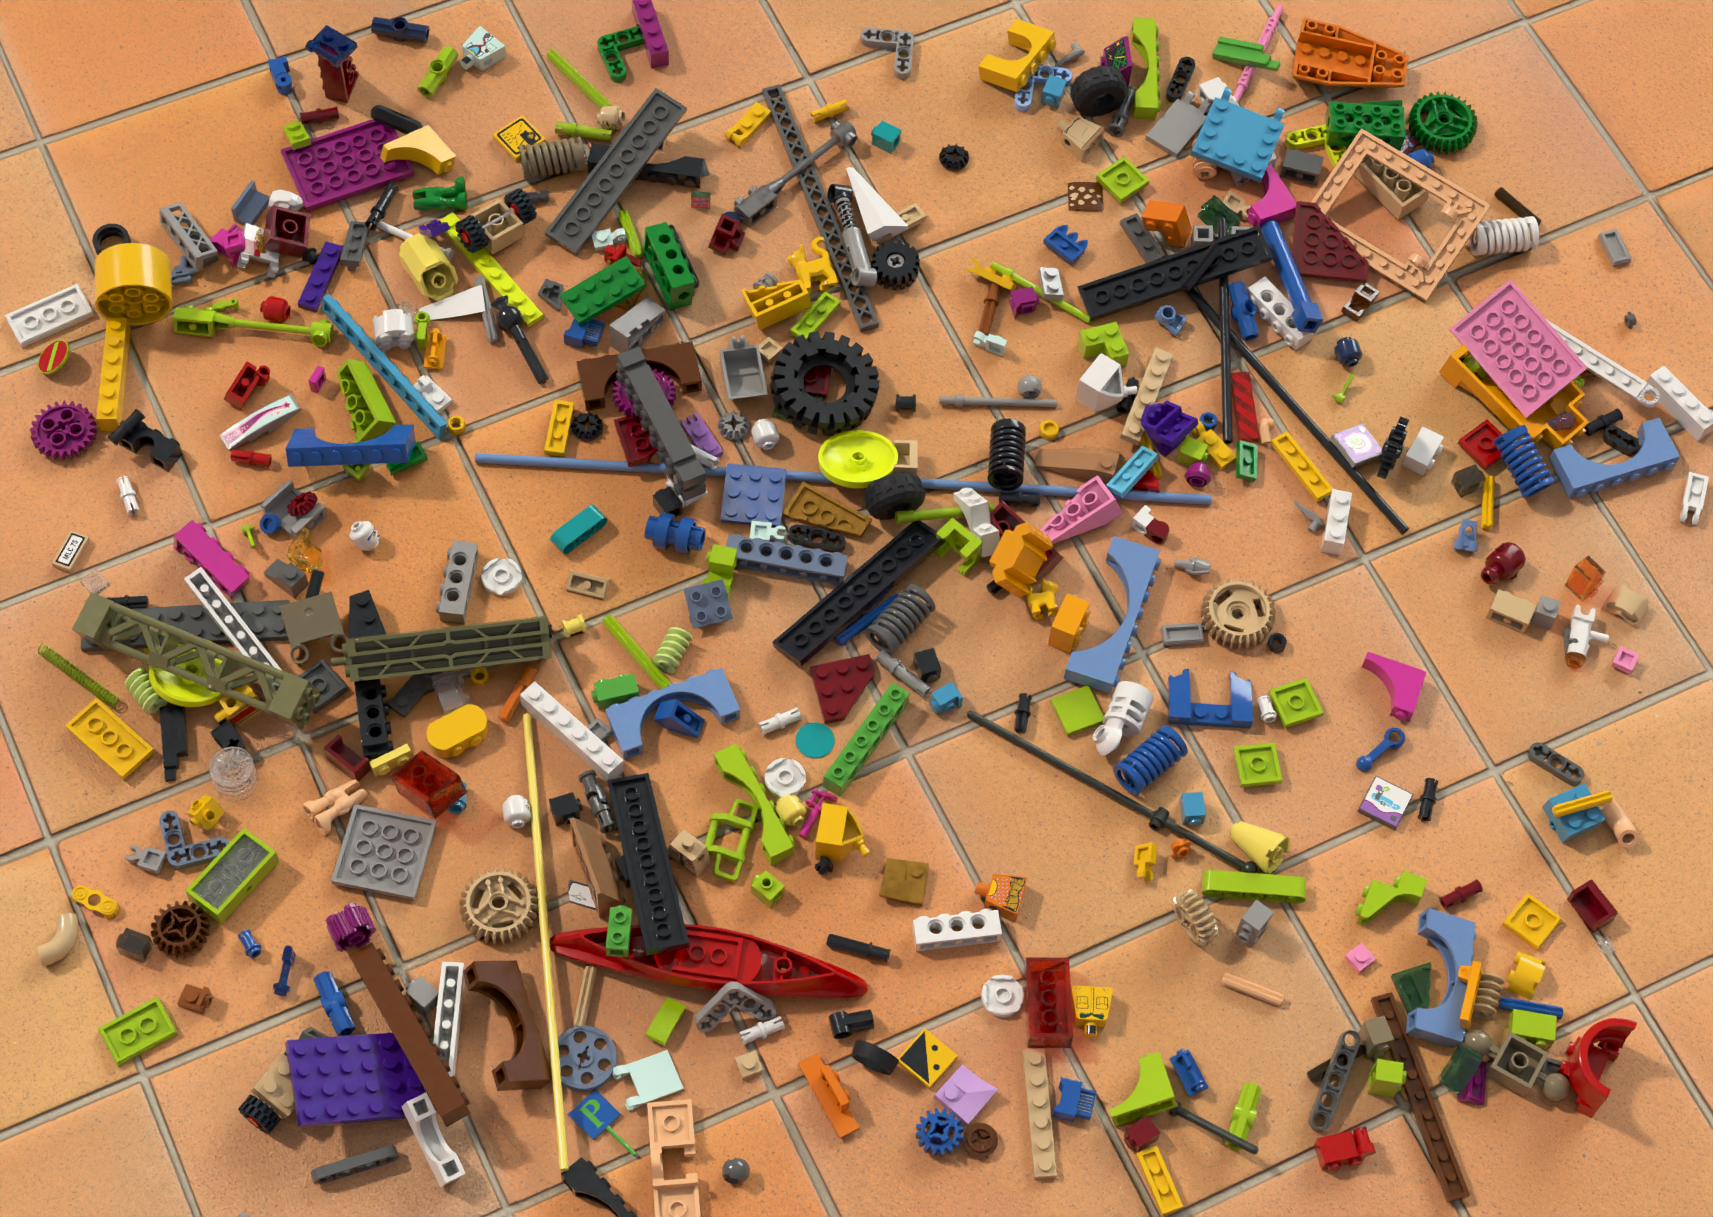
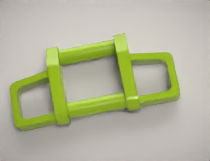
[704,798,758,883]

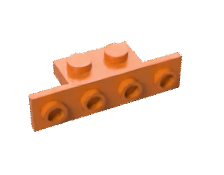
[798,1053,859,1139]

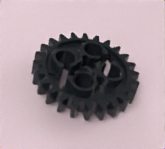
[1377,416,1409,480]

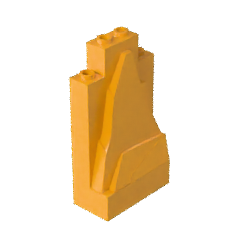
[1439,344,1589,449]

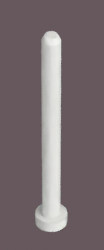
[371,221,454,262]

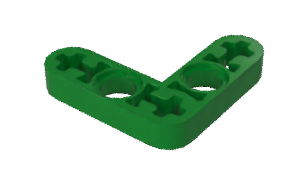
[597,26,645,83]

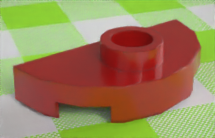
[1133,471,1160,493]

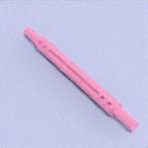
[1233,5,1284,103]

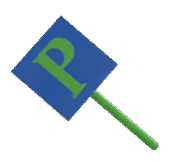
[568,1089,637,1156]

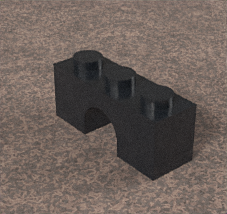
[119,421,183,472]

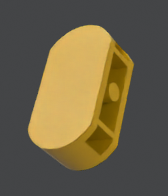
[427,704,488,759]

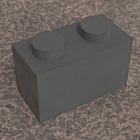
[1280,148,1324,186]

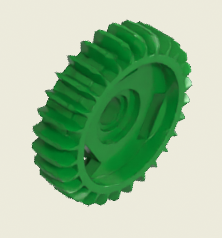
[1408,91,1478,155]

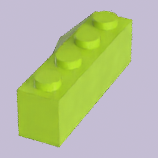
[337,359,396,443]

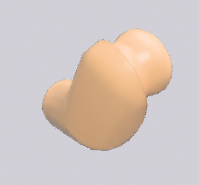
[1259,418,1274,444]

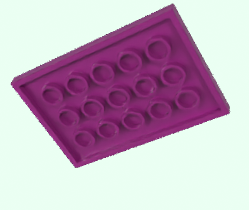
[280,119,415,212]

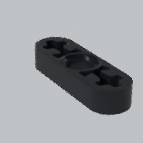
[1166,57,1195,103]
[788,524,846,553]

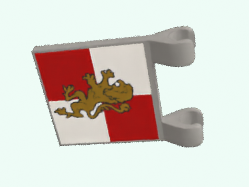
[237,223,280,278]

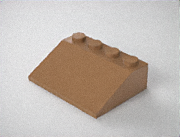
[570,818,626,918]

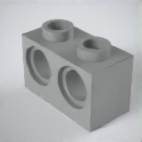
[1236,900,1274,946]

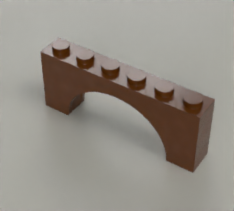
[577,341,702,411]
[462,960,552,1091]

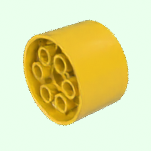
[95,243,172,326]

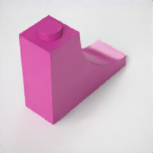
[1247,164,1296,228]
[1362,652,1427,722]

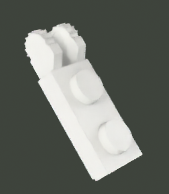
[1679,472,1709,526]

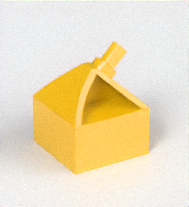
[815,803,870,862]

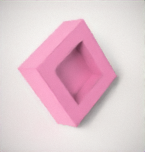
[1611,646,1639,674]
[1345,943,1376,974]

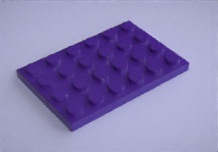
[285,1033,426,1128]

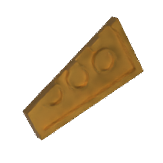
[782,482,872,538]

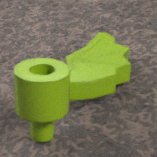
[211,298,240,311]
[1332,373,1355,404]
[241,525,255,549]

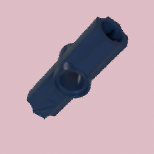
[371,17,430,42]

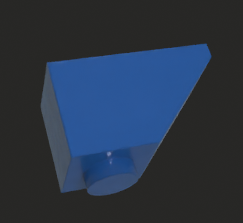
[654,699,705,738]

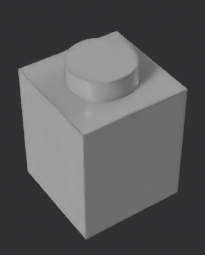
[1531,595,1561,629]
[405,976,439,1015]

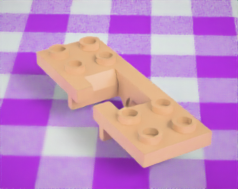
[647,1099,700,1217]

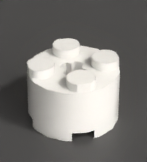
[373,309,415,351]

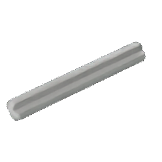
[474,276,499,343]

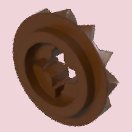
[963,1123,998,1158]

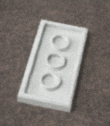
[5,284,94,348]

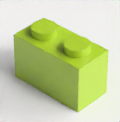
[1507,1009,1557,1049]
[1367,1059,1406,1098]

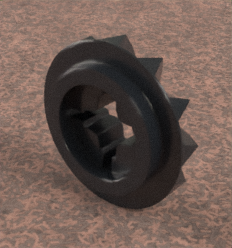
[939,143,969,170]
[571,412,603,441]

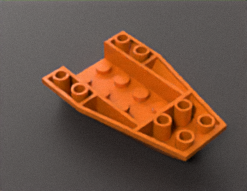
[1291,18,1409,88]

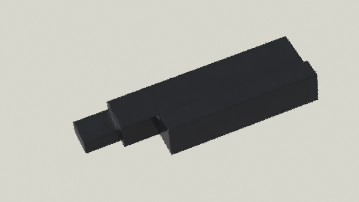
[160,705,189,782]

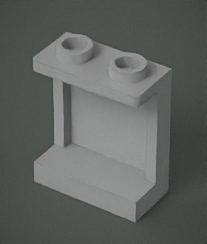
[261,480,327,543]

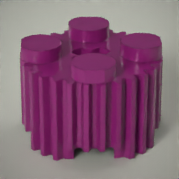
[325,903,376,952]

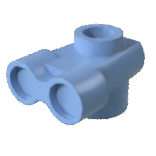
[1153,305,1188,337]
[1453,519,1478,552]

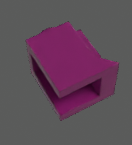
[1009,287,1040,319]

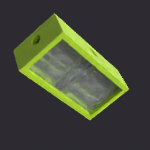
[185,828,279,925]

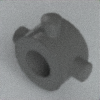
[1624,312,1636,329]

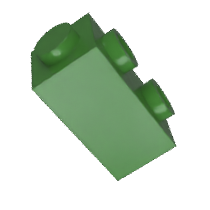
[591,674,639,710]
[606,905,633,957]

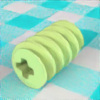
[653,627,693,674]
[125,668,168,714]

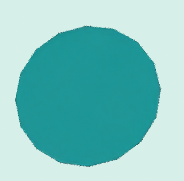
[795,722,835,758]

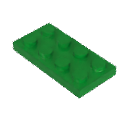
[560,256,647,326]

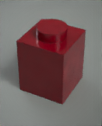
[1124,1115,1161,1153]

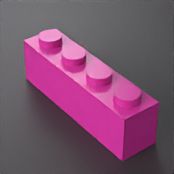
[174,520,249,599]

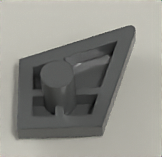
[538,279,564,312]

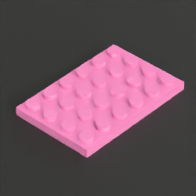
[1449,279,1587,419]

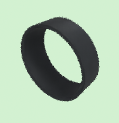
[851,1040,899,1075]

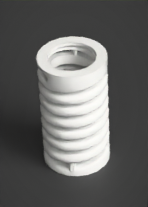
[1469,216,1539,256]

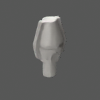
[1174,558,1211,575]

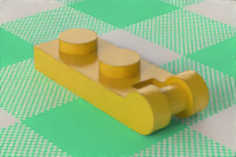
[725,102,771,147]

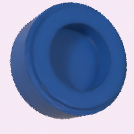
[260,514,281,534]

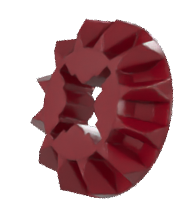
[287,491,318,517]

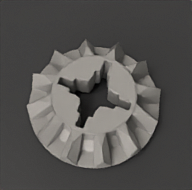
[718,411,749,440]

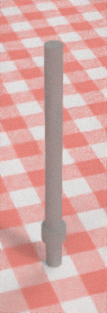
[939,395,1057,407]

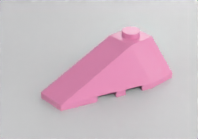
[1040,475,1123,544]

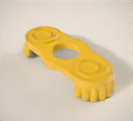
[72,885,120,919]

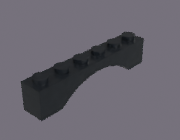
[587,143,704,188]
[561,1157,637,1217]

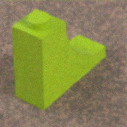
[1109,1052,1178,1127]

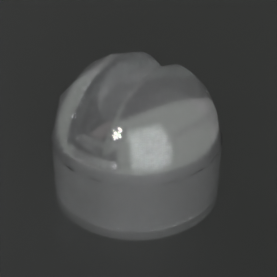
[1598,936,1616,954]

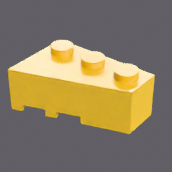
[741,279,812,330]

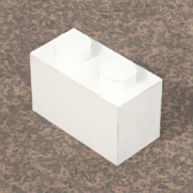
[1402,427,1444,476]

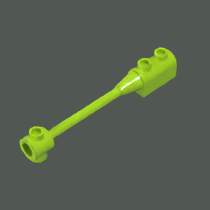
[172,305,334,347]

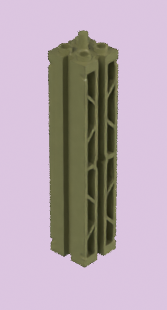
[331,616,552,682]

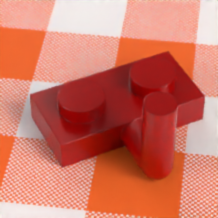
[604,244,642,274]

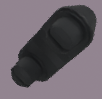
[370,105,423,134]

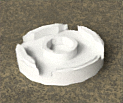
[481,558,522,596]
[765,758,806,798]
[981,974,1024,1018]

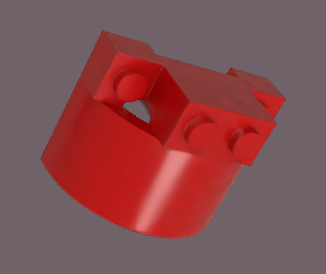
[1558,1018,1637,1118]

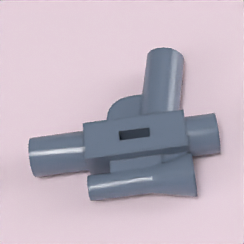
[171,256,196,285]

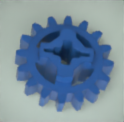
[916,1108,964,1157]

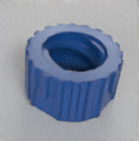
[1199,412,1217,432]

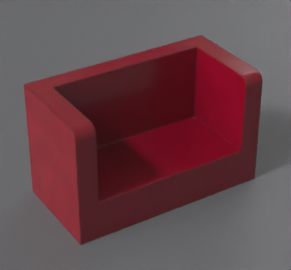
[324,734,371,782]
[1567,879,1618,933]

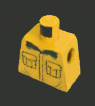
[1069,986,1113,1038]

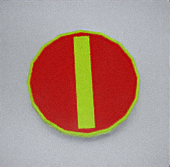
[38,340,70,375]

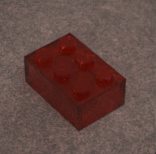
[390,750,467,819]

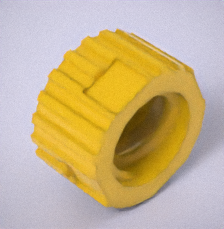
[448,416,466,435]
[470,667,489,686]

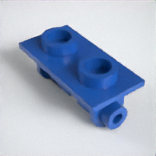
[1169,1048,1209,1097]

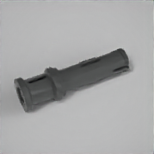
[1107,86,1137,137]

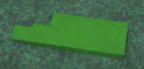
[1212,37,1281,71]

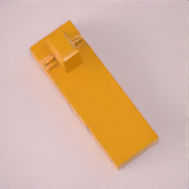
[1458,961,1482,1030]

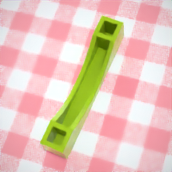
[1131,18,1161,119]
[714,744,795,865]

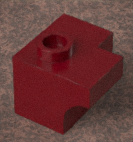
[708,214,745,255]

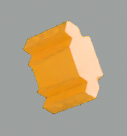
[989,522,1053,598]

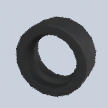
[92,224,131,255]

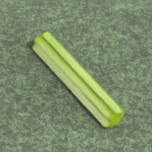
[618,209,643,258]

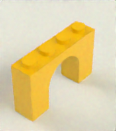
[978,19,1057,92]

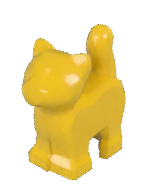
[1026,578,1059,620]

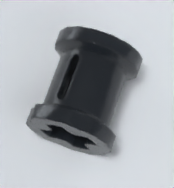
[896,394,916,412]

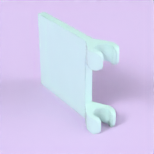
[613,1050,684,1111]

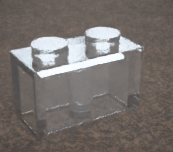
[431,670,472,716]

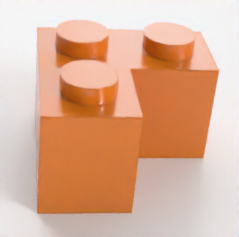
[1141,200,1192,247]

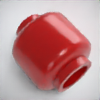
[260,296,291,324]

